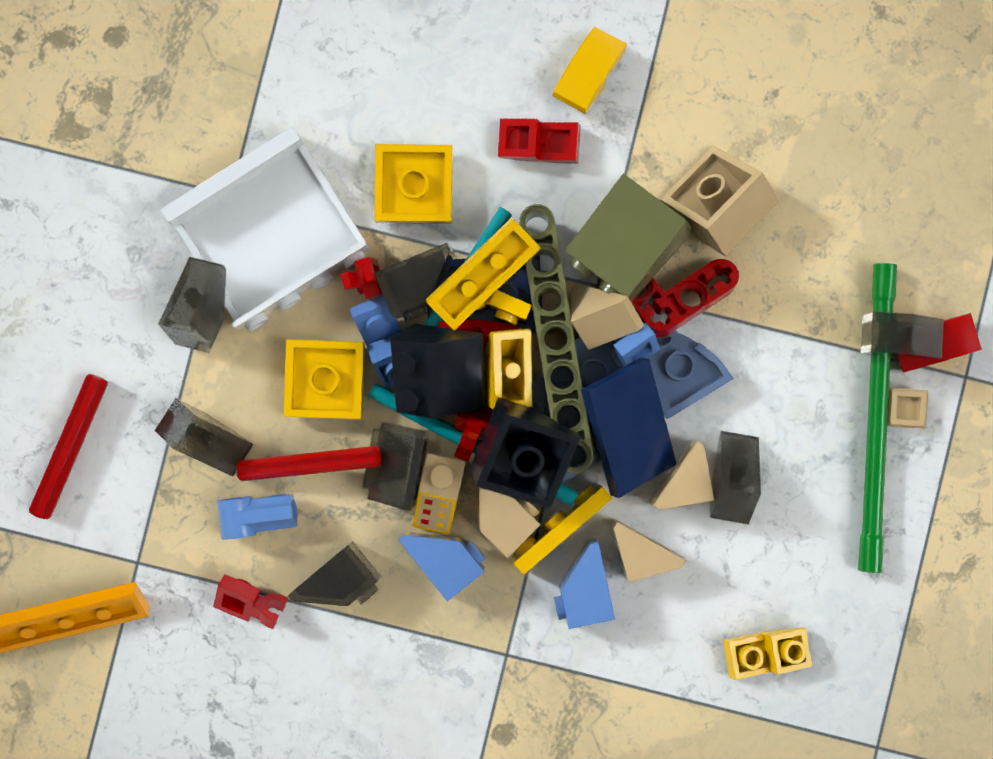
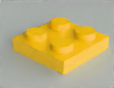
[374,144,453,224]
[283,339,365,419]

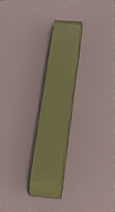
[519,204,593,474]

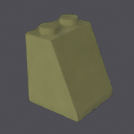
[565,173,694,301]

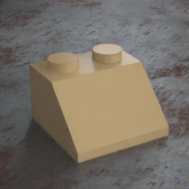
[660,146,779,257]

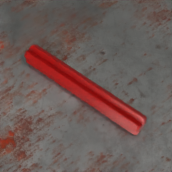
[29,374,108,519]
[236,446,382,481]

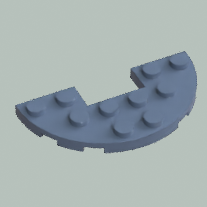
[531,331,734,484]

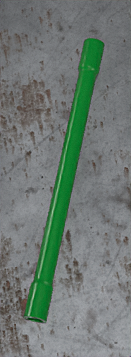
[858,263,897,573]

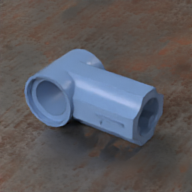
[217,494,298,540]

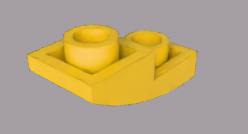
[552,26,627,114]
[723,627,812,680]

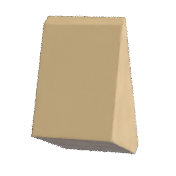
[571,284,644,350]
[649,440,714,510]
[610,519,686,582]

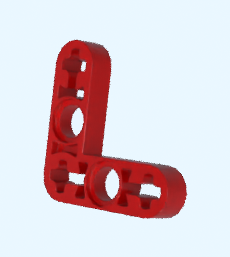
[630,259,739,338]

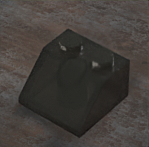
[363,422,430,511]

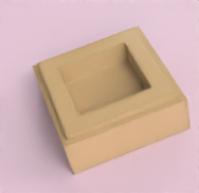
[887,388,928,429]

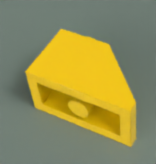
[484,329,532,409]

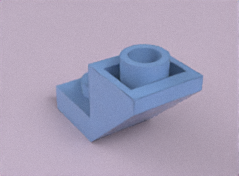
[350,294,402,389]

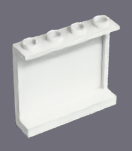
[160,126,370,332]

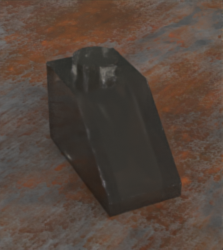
[374,243,455,322]
[158,257,226,353]
[861,312,944,359]
[154,398,254,476]
[710,431,761,525]
[287,541,381,606]

